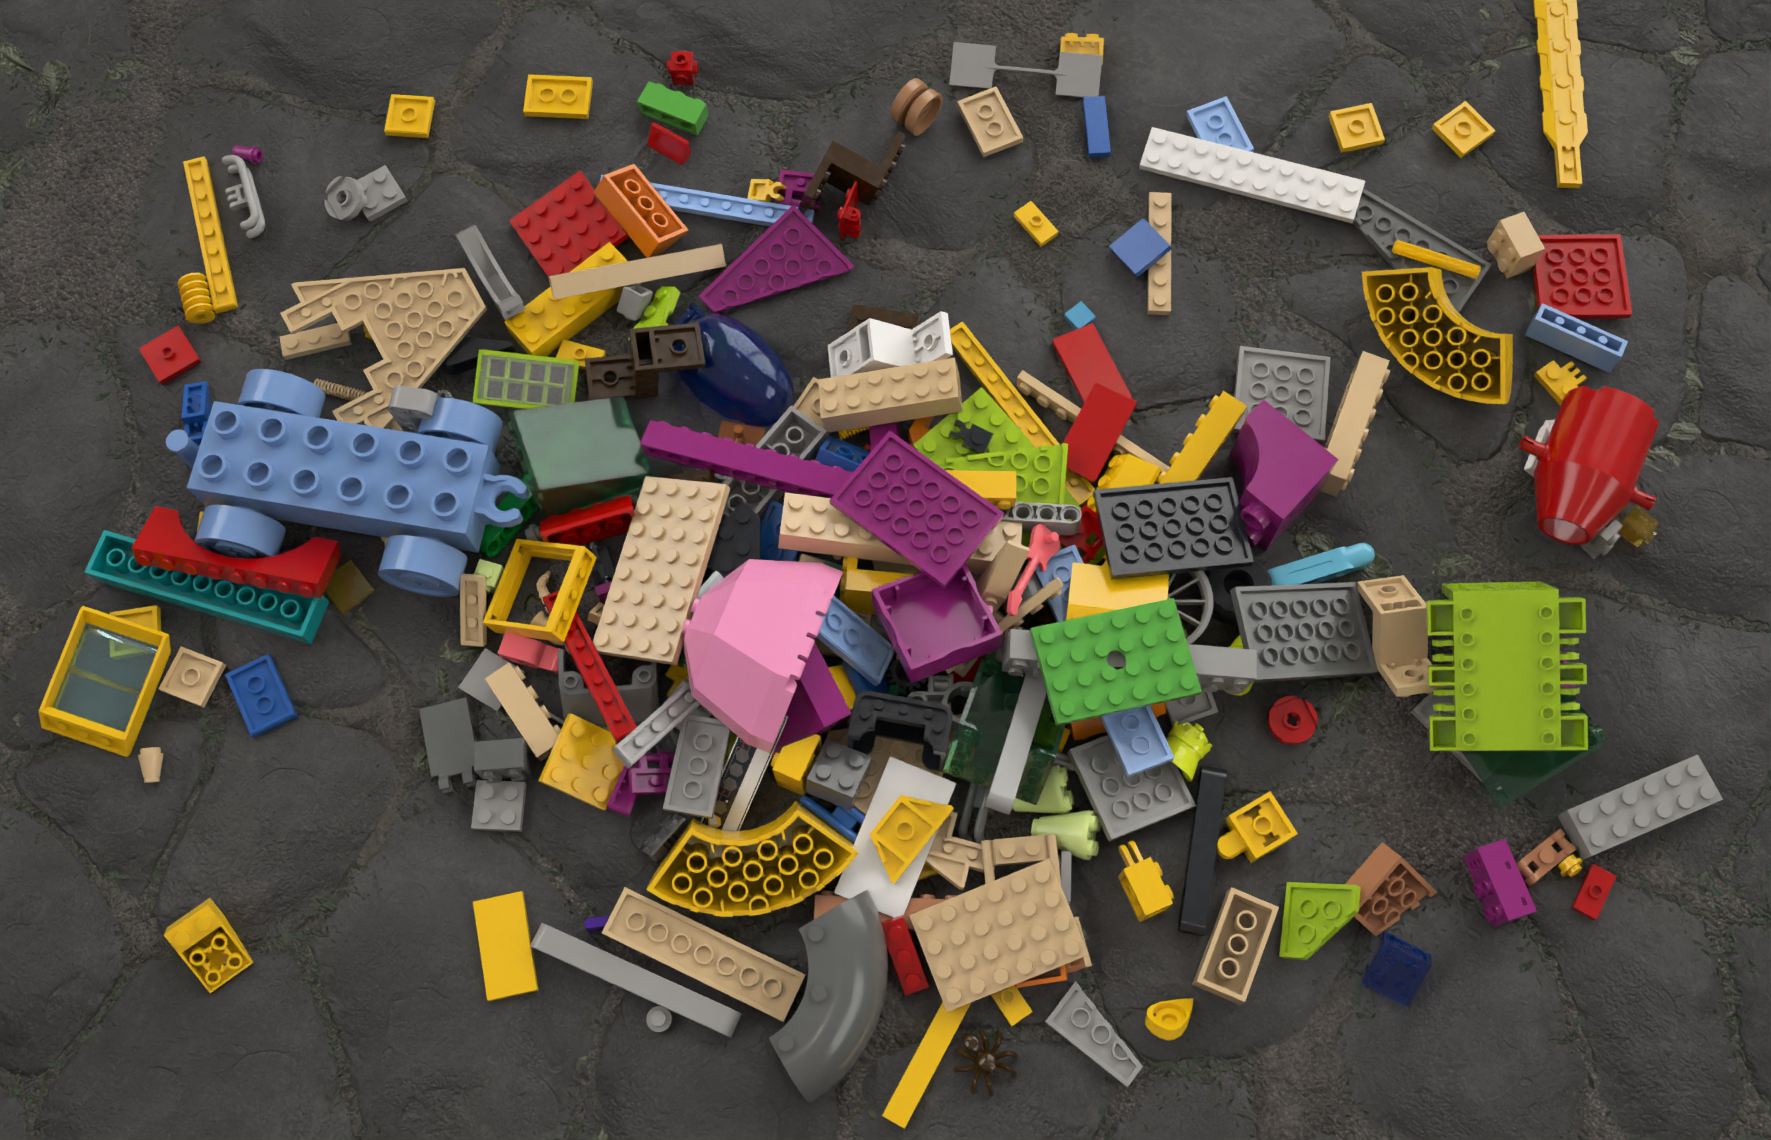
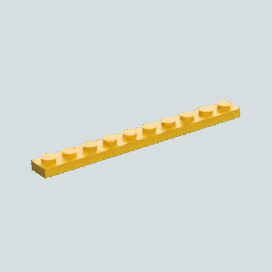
[950,321,1095,507]

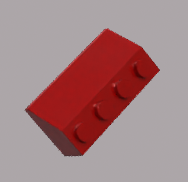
[540,495,635,546]

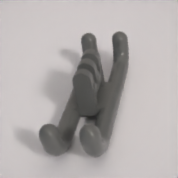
[958,752,1001,844]

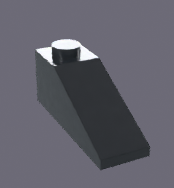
[445,336,517,375]

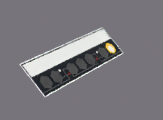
[701,716,788,831]

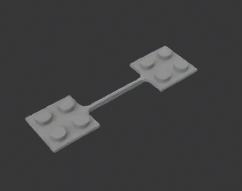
[949,42,1103,98]
[458,648,610,732]

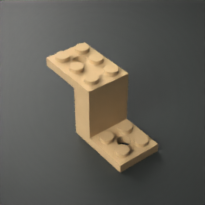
[1357,575,1445,697]

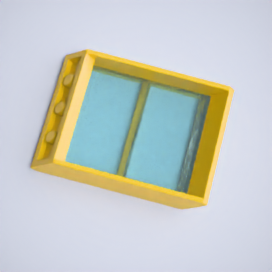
[39,606,171,757]

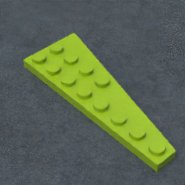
[933,443,1068,504]

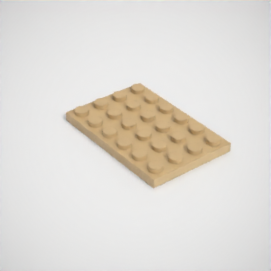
[909,858,1089,1012]

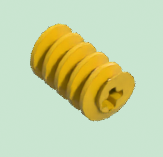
[177,273,215,324]

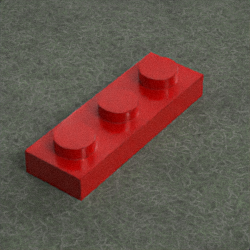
[882,914,929,995]

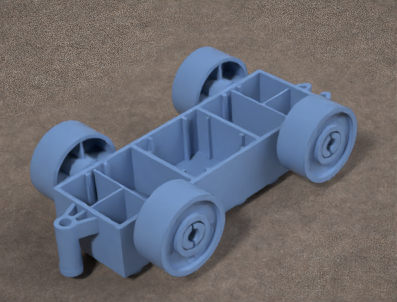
[166,369,529,597]

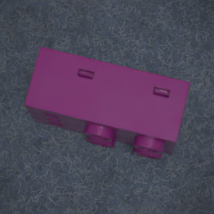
[1463,839,1537,928]

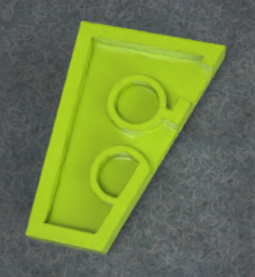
[628,286,680,341]

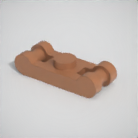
[1516,828,1577,886]

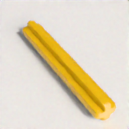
[1392,240,1481,279]

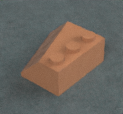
[1345,842,1437,936]

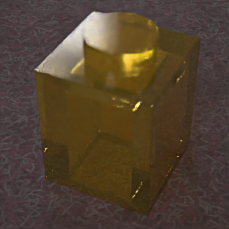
[1618,505,1660,547]

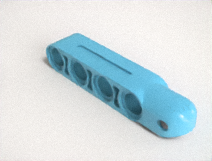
[1267,543,1375,585]

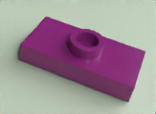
[606,765,638,818]

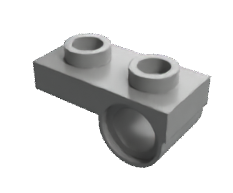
[1580,520,1623,559]

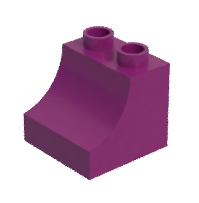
[1229,399,1339,552]
[770,635,851,762]

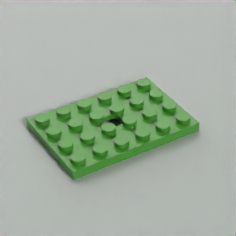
[1030,598,1202,726]

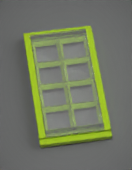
[473,350,580,415]

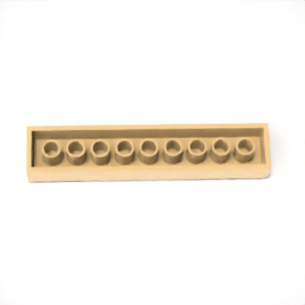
[778,492,1022,574]

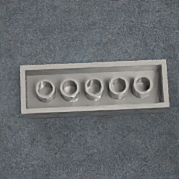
[1558,755,1723,860]

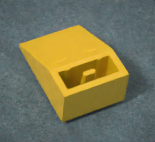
[164,898,253,993]

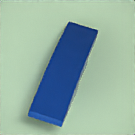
[181,381,211,470]

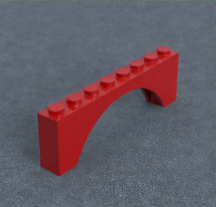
[132,506,341,599]

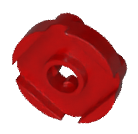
[1267,696,1318,745]

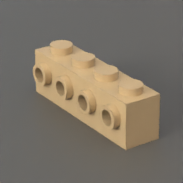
[485,662,561,761]

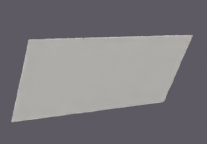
[834,757,956,918]

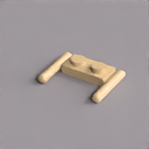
[981,834,1061,884]

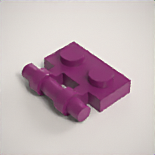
[776,170,822,211]
[628,751,675,795]

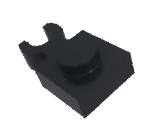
[949,420,993,454]

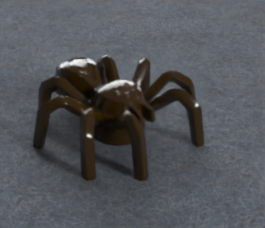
[953,1029,1018,1097]

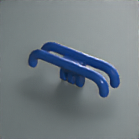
[800,796,865,844]

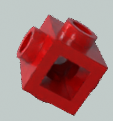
[667,51,698,85]

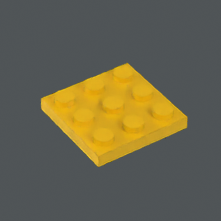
[538,713,624,811]

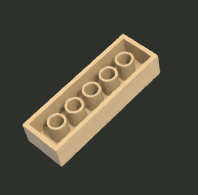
[1320,351,1390,497]
[818,358,963,433]

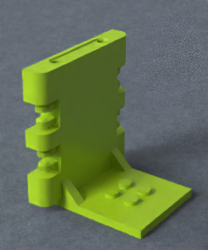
[1426,581,1588,751]

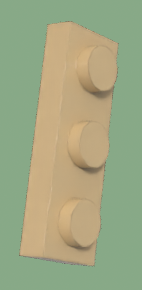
[280,323,352,360]
[460,574,487,647]

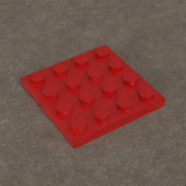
[509,170,629,276]
[1533,234,1632,319]

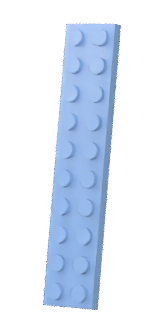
[1034,545,1174,777]

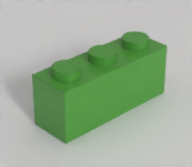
[637,81,709,136]

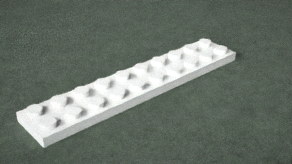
[1139,127,1365,223]

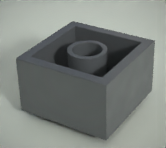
[474,738,533,783]
[806,738,872,810]

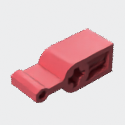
[498,632,566,674]

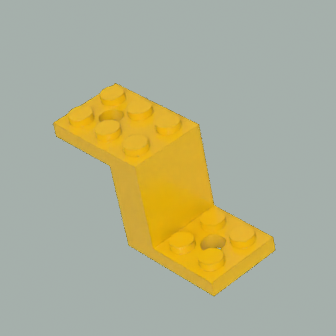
[840,557,914,659]

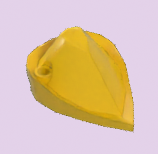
[1145,998,1193,1041]

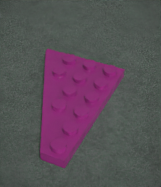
[698,205,854,314]

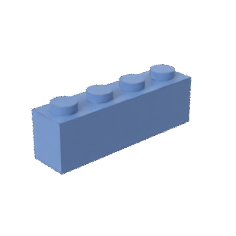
[1525,303,1628,373]

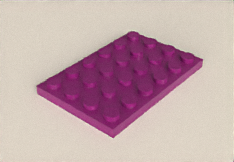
[829,430,1004,589]

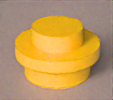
[1558,854,1583,877]

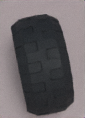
[1199,557,1272,626]

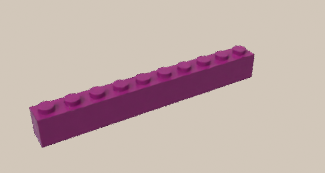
[640,420,853,498]

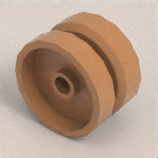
[890,78,943,136]

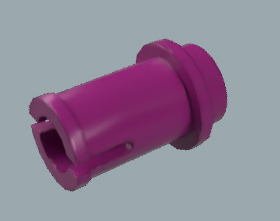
[232,145,263,164]

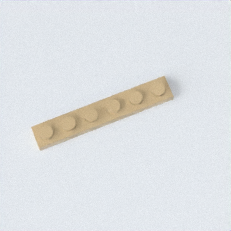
[1147,192,1171,315]
[945,576,1064,674]

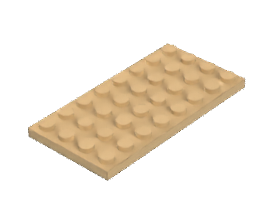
[593,476,730,665]

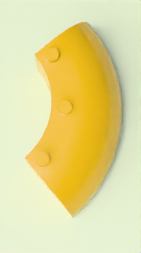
[1362,267,1513,404]
[646,800,859,917]

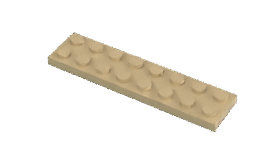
[602,887,805,1022]

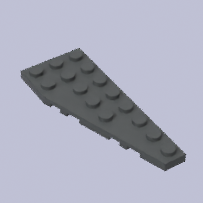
[1353,188,1492,313]

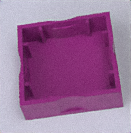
[872,564,1003,683]

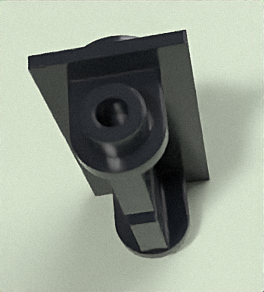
[588,541,615,587]

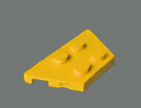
[870,795,954,885]

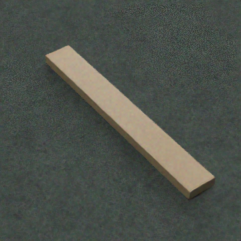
[548,244,726,299]

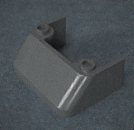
[558,649,661,728]

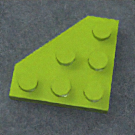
[1279,882,1361,960]

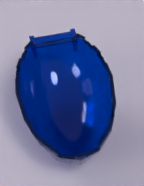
[672,303,795,427]

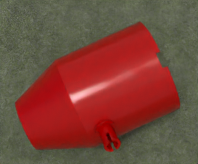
[1518,386,1659,545]

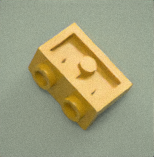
[1060,33,1104,64]

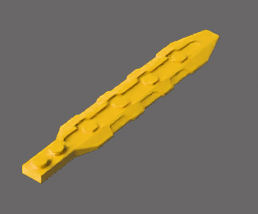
[1533,0,1588,188]

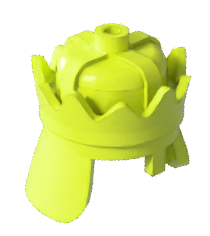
[1166,720,1212,782]

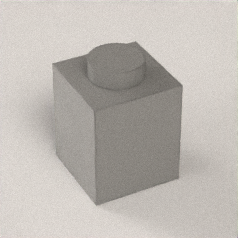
[617,283,653,321]

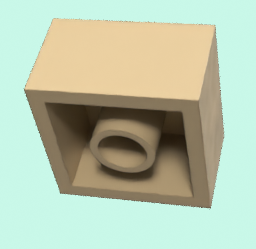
[1487,212,1545,279]

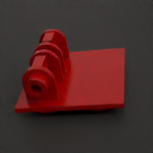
[837,181,861,240]

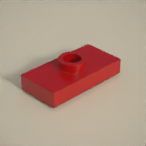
[1571,864,1616,921]

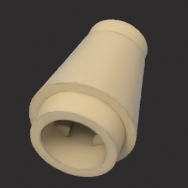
[138,747,164,783]

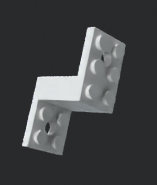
[828,311,953,377]

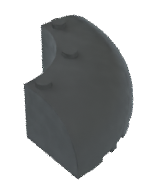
[769,890,888,1104]

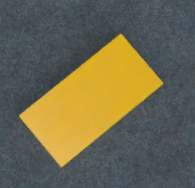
[473,891,539,1001]

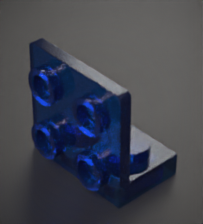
[1362,931,1432,1006]

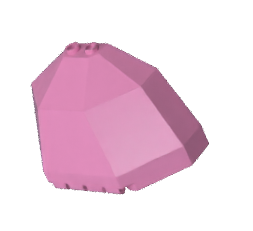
[681,559,843,753]

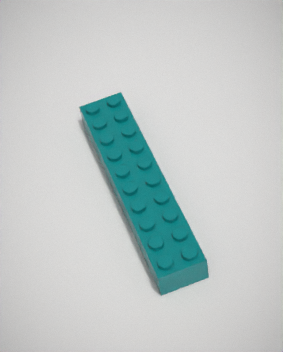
[84,530,329,645]

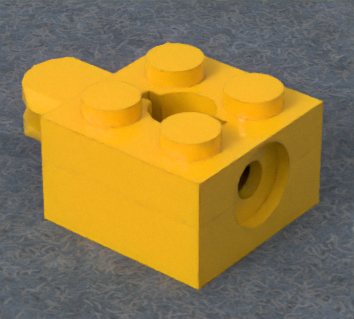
[1216,791,1298,863]
[1118,840,1174,922]

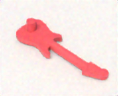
[1007,524,1060,616]

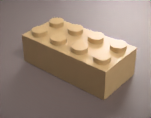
[1192,887,1279,1005]

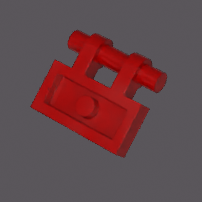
[1059,504,1104,564]

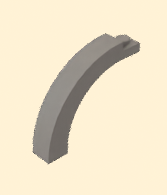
[455,225,525,320]

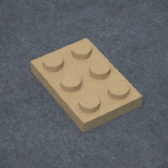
[957,86,1023,157]

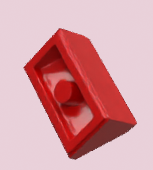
[648,123,691,165]

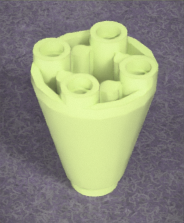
[1011,765,1074,814]
[1031,810,1101,860]

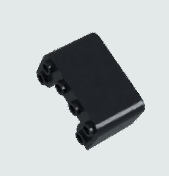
[847,691,953,773]

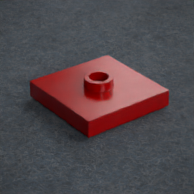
[139,325,201,385]

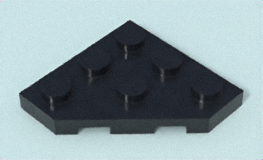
[707,502,761,578]

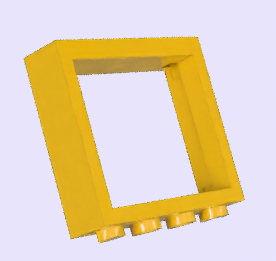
[483,539,597,642]

